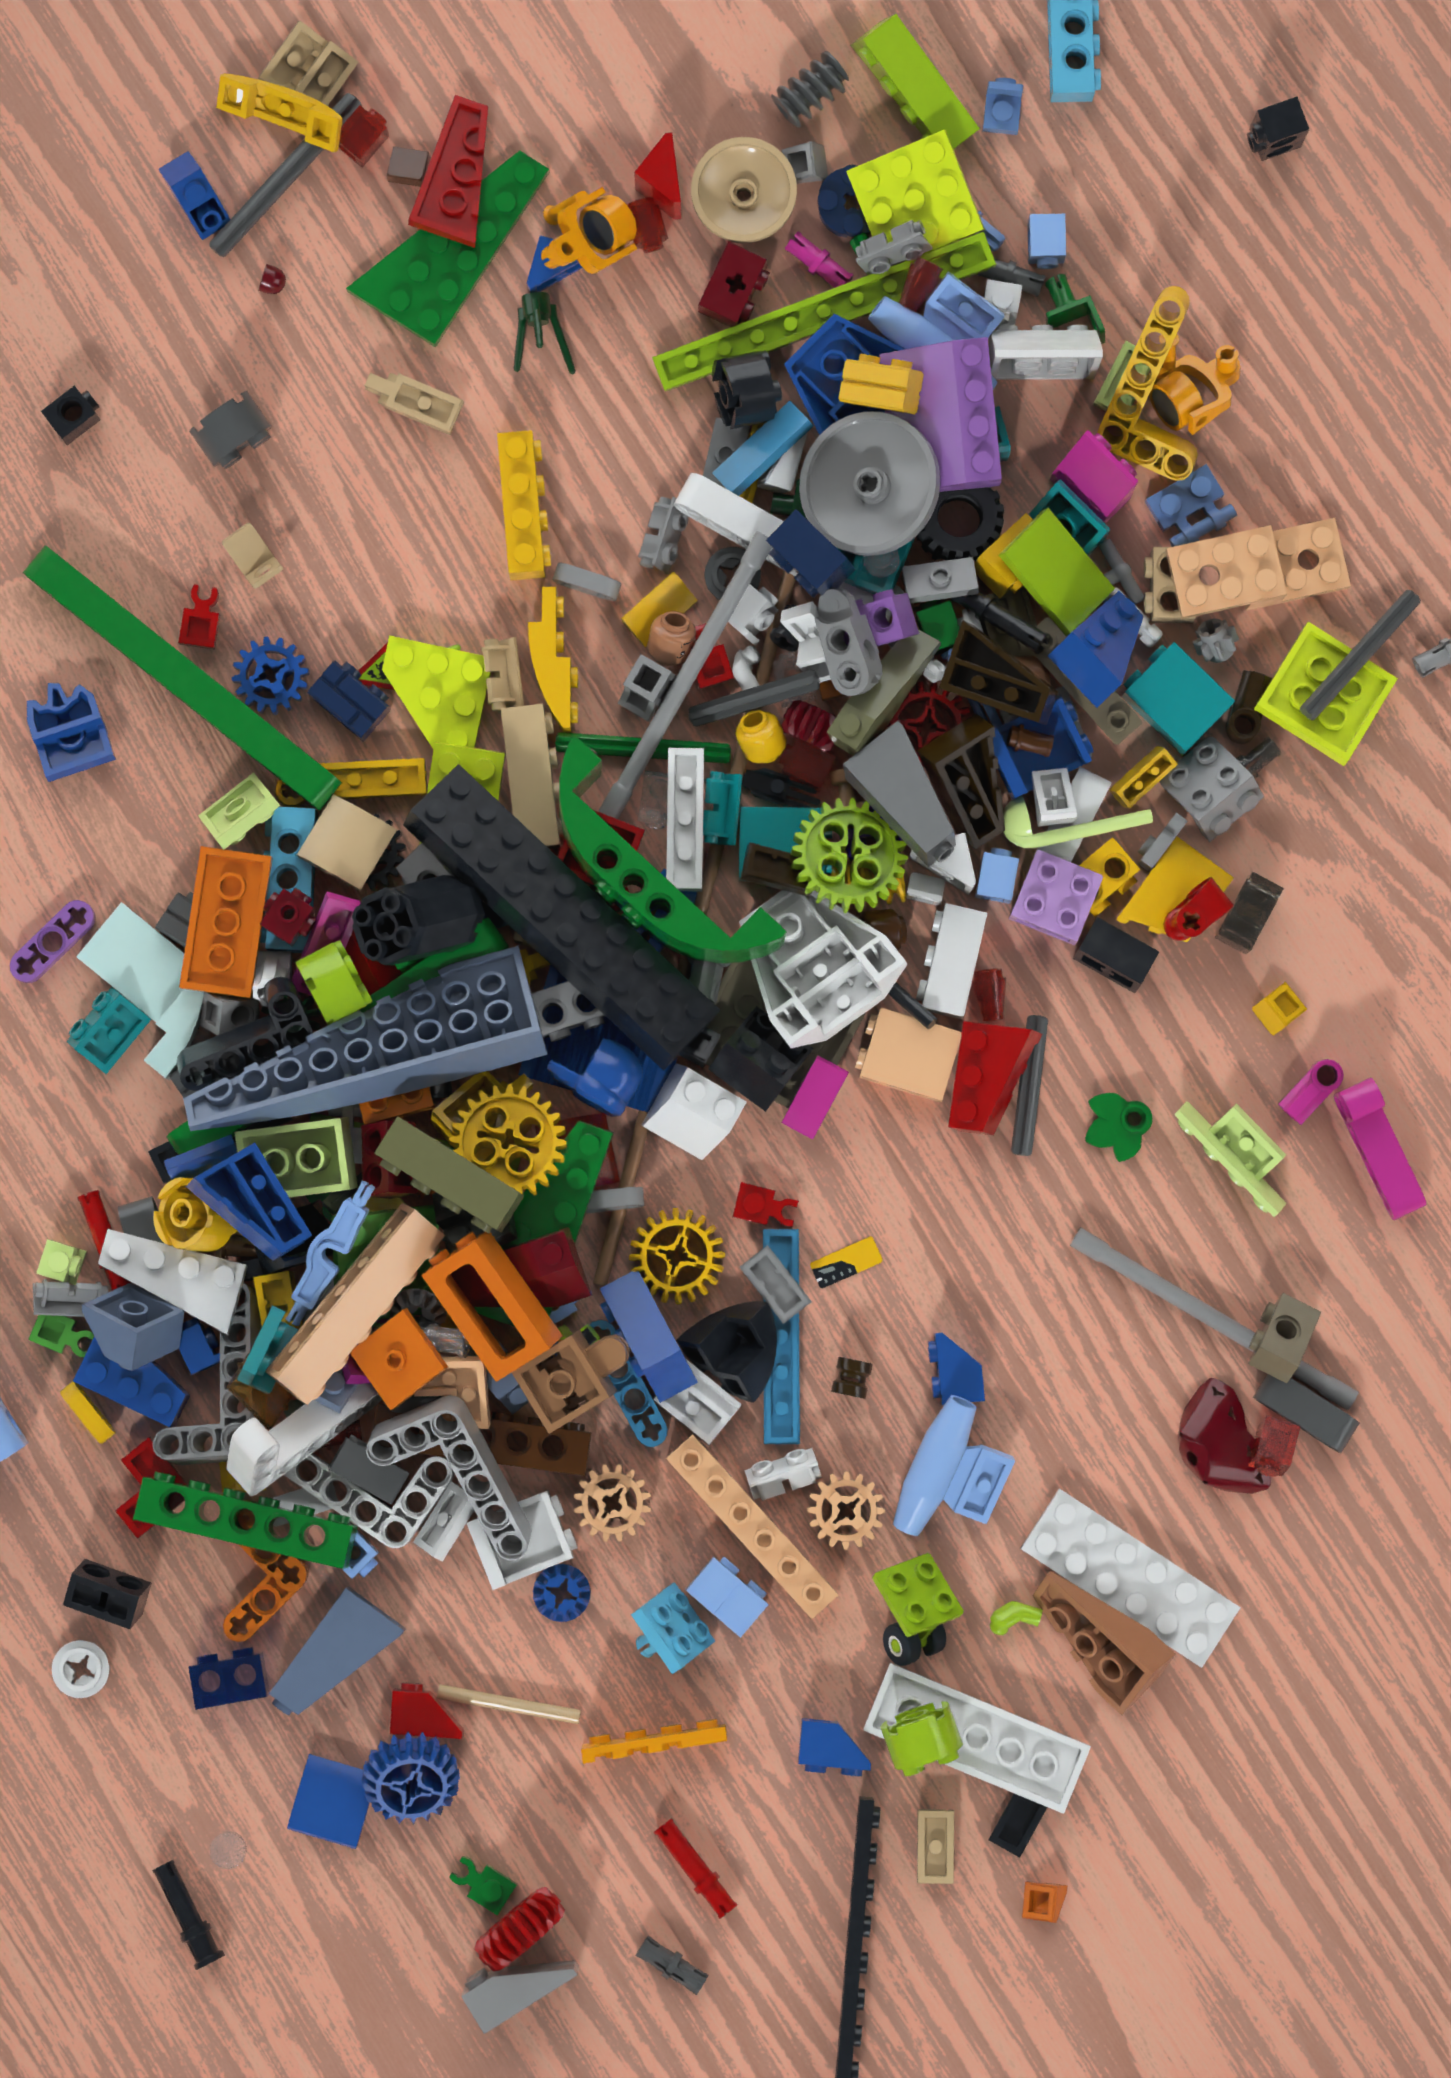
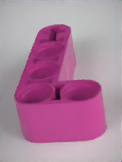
[1334,1077,1427,1220]

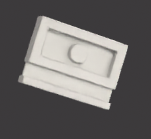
[653,1359,742,1445]

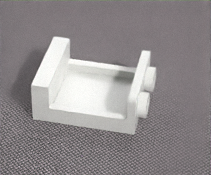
[467,1490,578,1590]

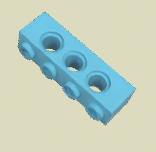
[1047,0,1101,102]
[260,807,318,953]

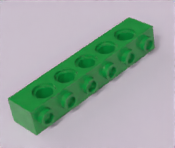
[133,1471,358,1569]

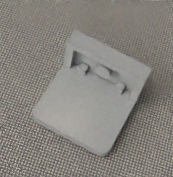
[1159,737,1264,842]

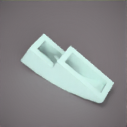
[143,989,204,1081]

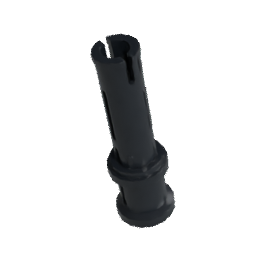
[152,1860,225,1970]

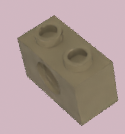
[1248,1293,1321,1383]

